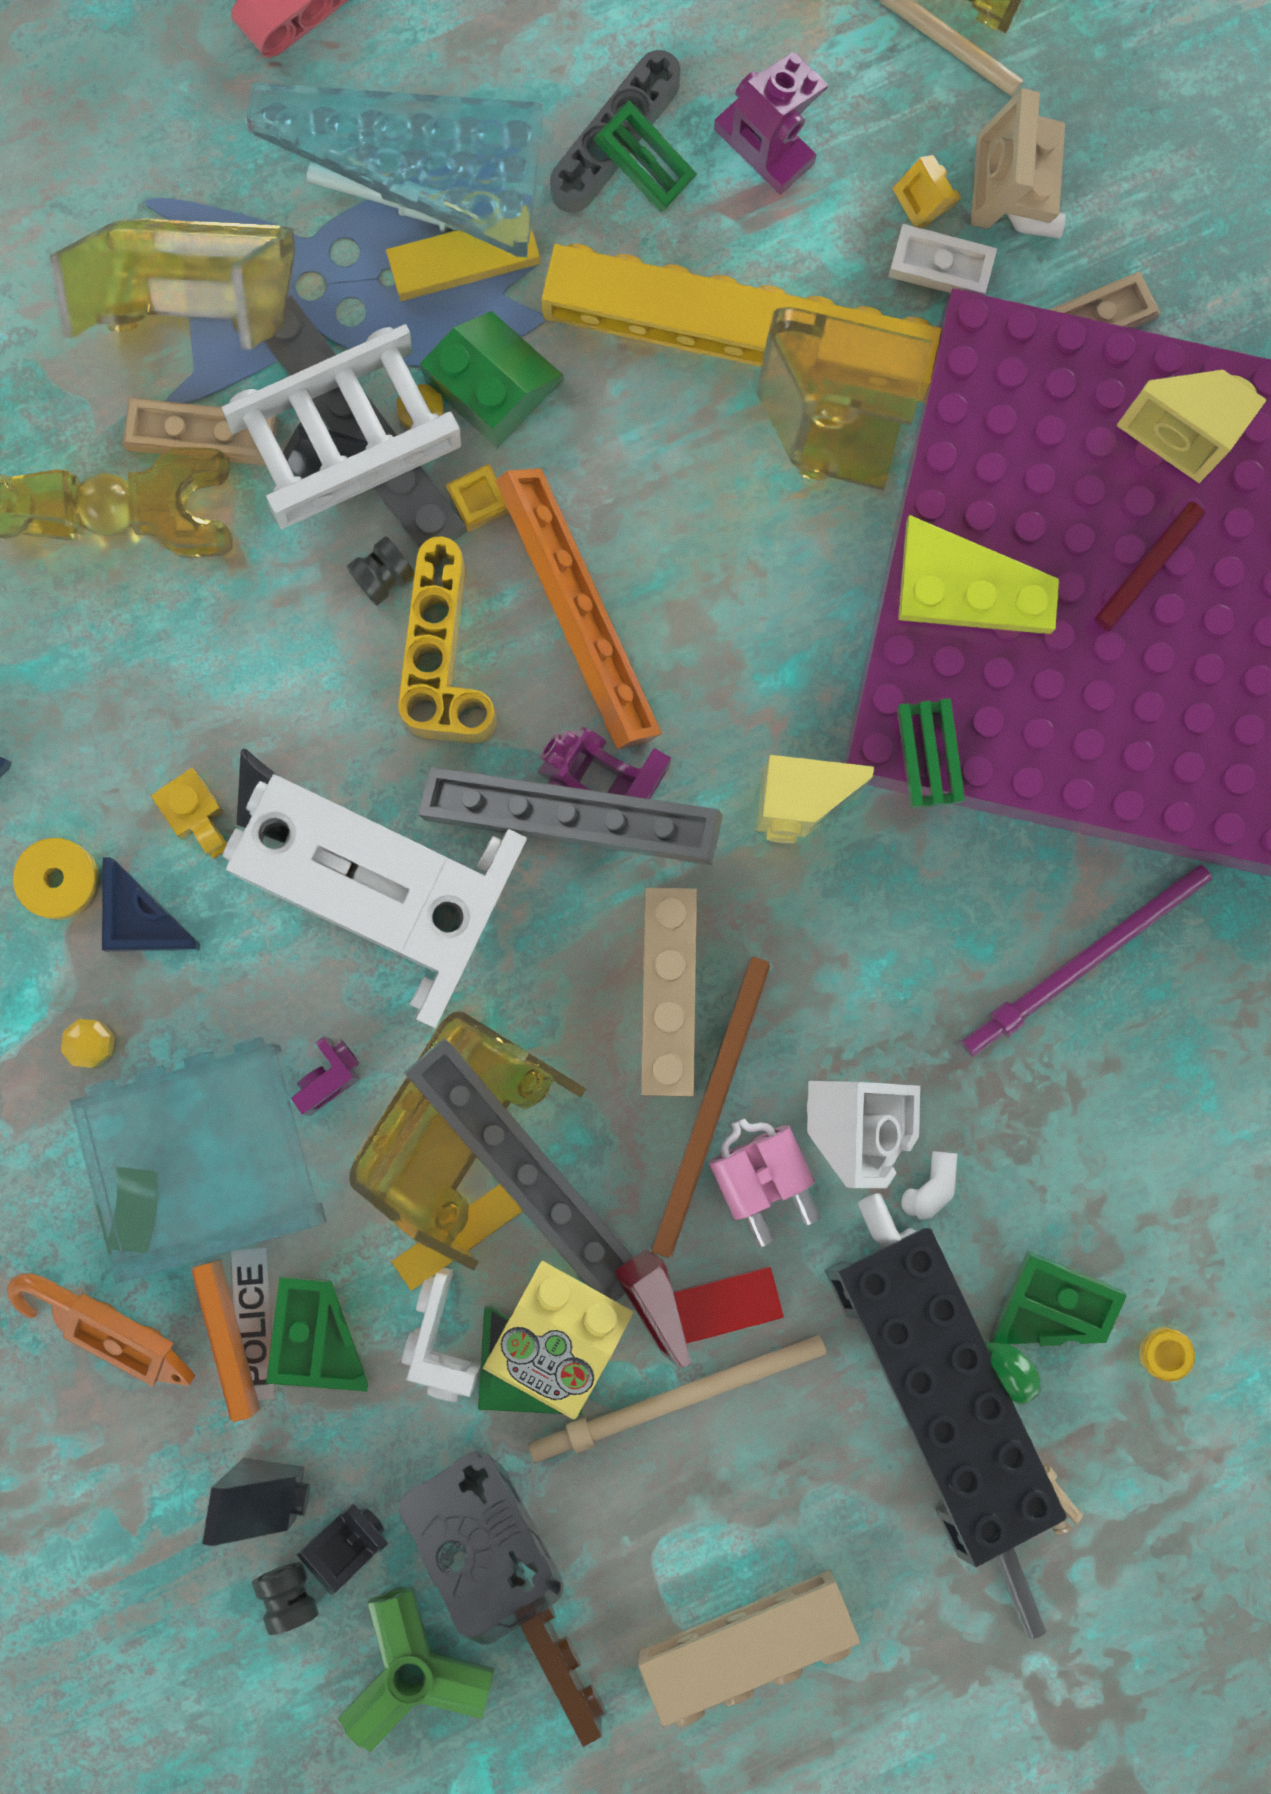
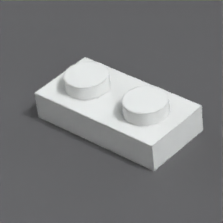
[888,224,997,295]

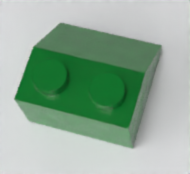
[420,311,564,448]

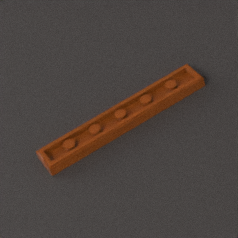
[651,956,771,1258]

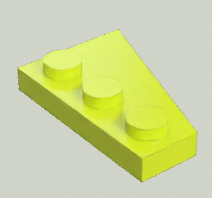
[898,515,1059,634]

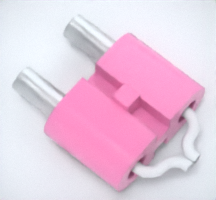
[708,1118,821,1247]

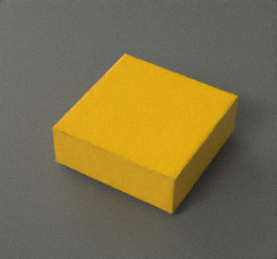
[445,463,510,532]

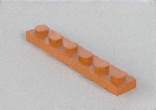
[495,468,662,750]

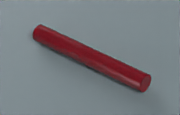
[1094,501,1205,631]

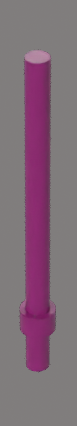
[961,864,1212,1057]

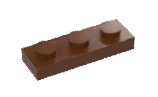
[520,1578,606,1747]

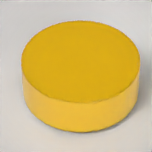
[1139,1327,1195,1382]

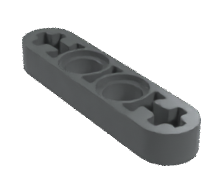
[550,50,681,212]

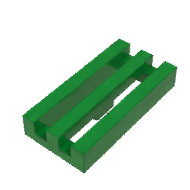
[593,100,697,212]
[897,698,965,809]

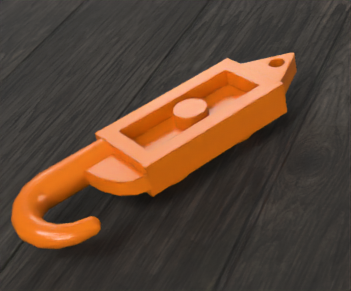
[7,1273,196,1387]

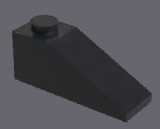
[202,1458,310,1546]

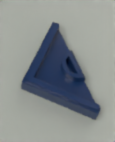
[102,857,200,952]

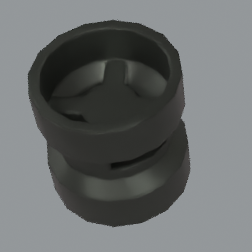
[346,536,415,606]
[252,1562,319,1635]

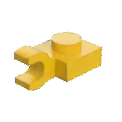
[150,767,227,859]

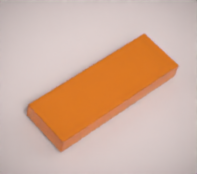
[192,1259,261,1423]

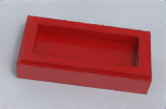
[673,1266,784,1344]

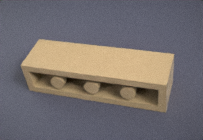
[641,888,697,1097]
[638,1570,860,1728]

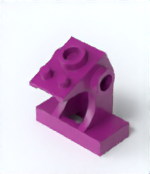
[714,51,829,195]
[537,727,671,799]

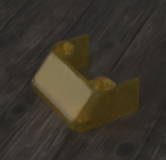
[49,219,296,350]
[757,307,932,490]
[349,1011,586,1271]

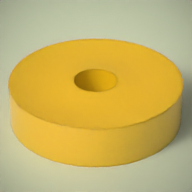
[13,838,99,920]

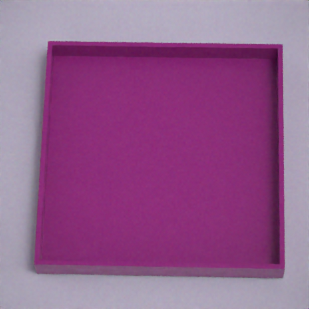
[843,288,1271,877]

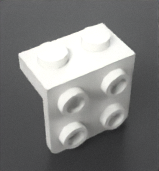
[402,1268,481,1402]

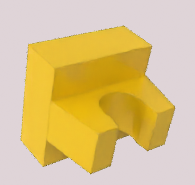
[892,155,962,228]

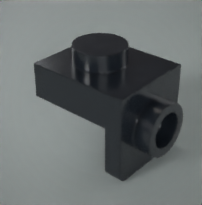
[296,1504,388,1595]

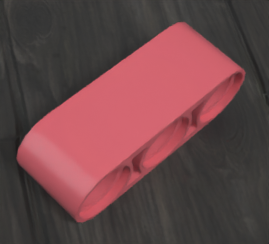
[231,0,349,58]

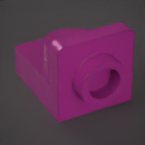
[290,1036,360,1116]

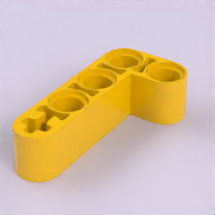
[398,536,497,744]

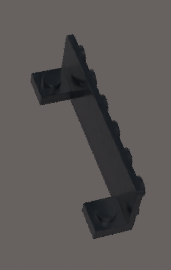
[824,1228,1066,1568]

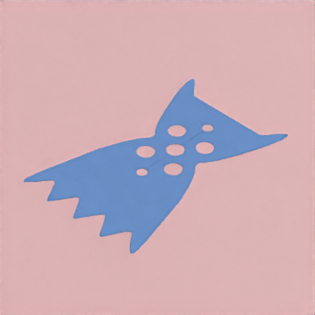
[144,147,546,404]

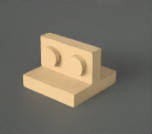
[970,88,1065,229]

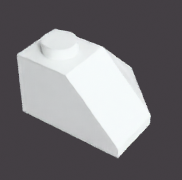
[806,1081,920,1188]

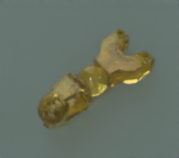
[0,447,233,558]

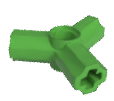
[338,1586,495,1752]

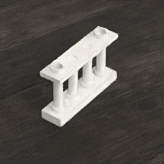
[221,324,461,530]

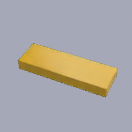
[386,212,541,302]

